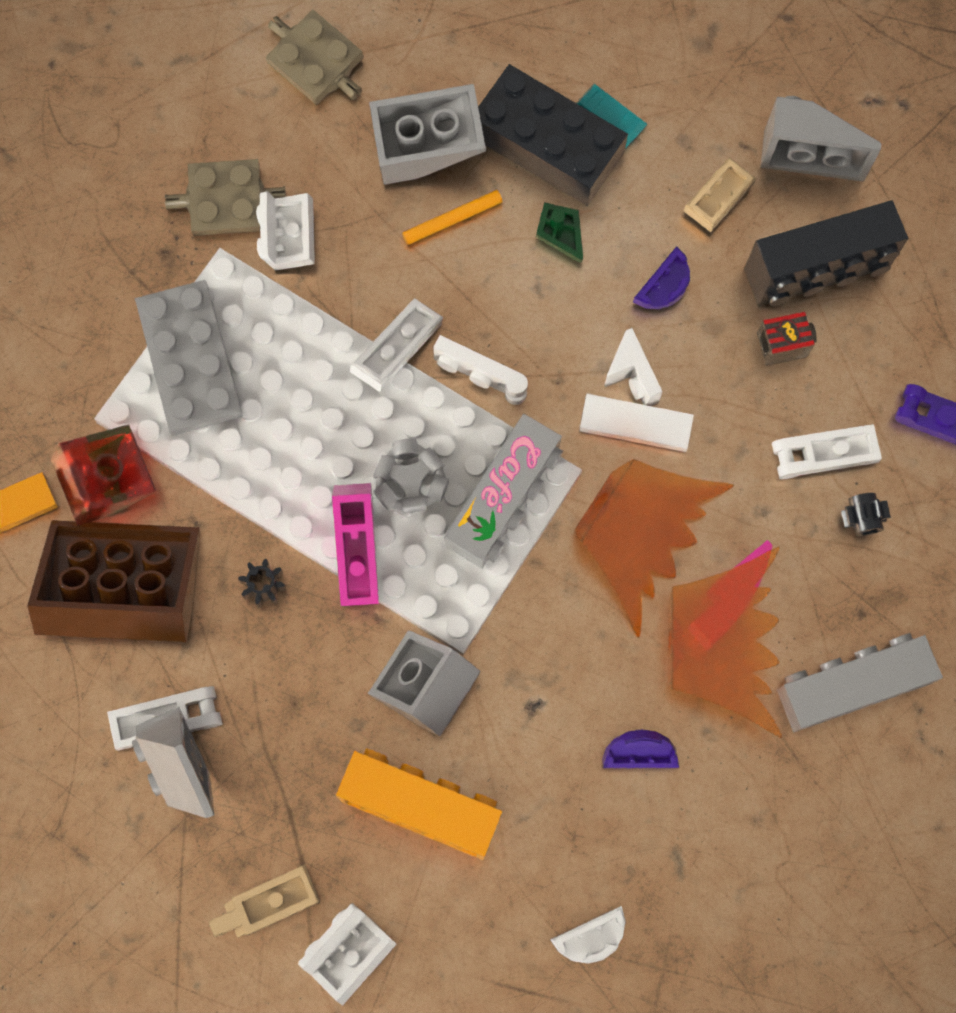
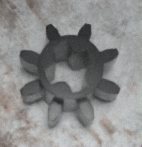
[841,493,891,536]
[238,559,286,608]

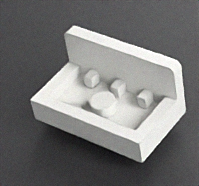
[256,191,315,271]
[298,903,397,1006]

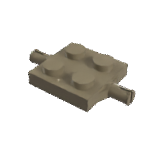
[266,9,364,105]
[165,159,286,236]

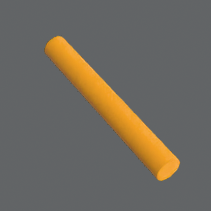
[402,190,503,245]

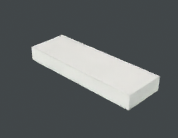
[350,298,444,392]
[579,394,694,452]

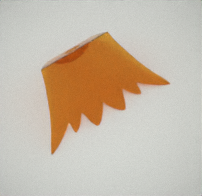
[575,459,734,638]
[667,546,782,738]

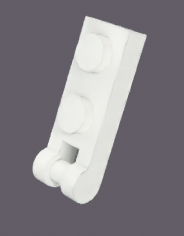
[433,335,528,405]
[772,424,882,479]
[107,686,222,751]

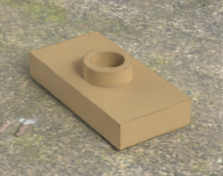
[684,158,756,232]

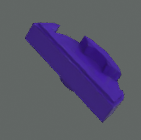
[633,246,690,309]
[602,729,680,768]

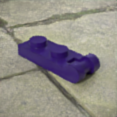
[895,384,956,445]

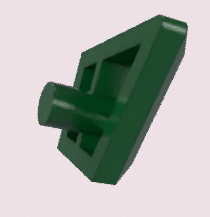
[536,202,583,263]

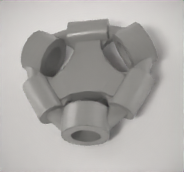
[373,439,449,514]

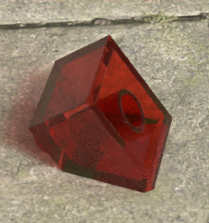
[51,424,156,526]

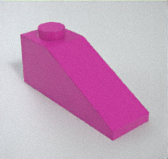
[332,483,379,606]

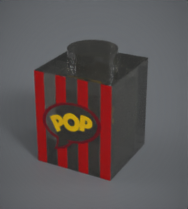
[757,311,817,366]

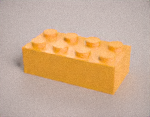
[336,748,502,860]

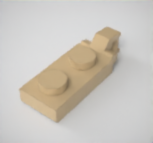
[208,865,320,938]

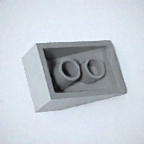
[369,84,486,185]
[760,96,881,182]
[132,707,214,818]

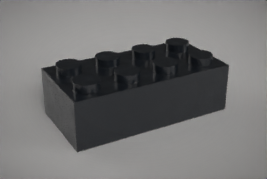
[478,64,628,207]
[744,200,909,307]

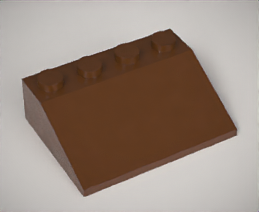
[27,520,200,642]

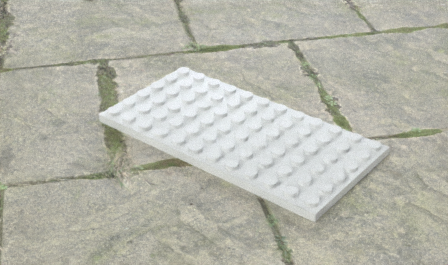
[94,248,582,656]

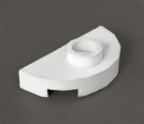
[550,906,626,964]

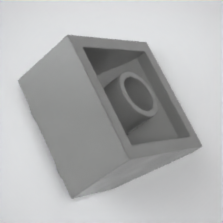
[368,630,481,736]

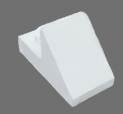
[604,328,663,406]

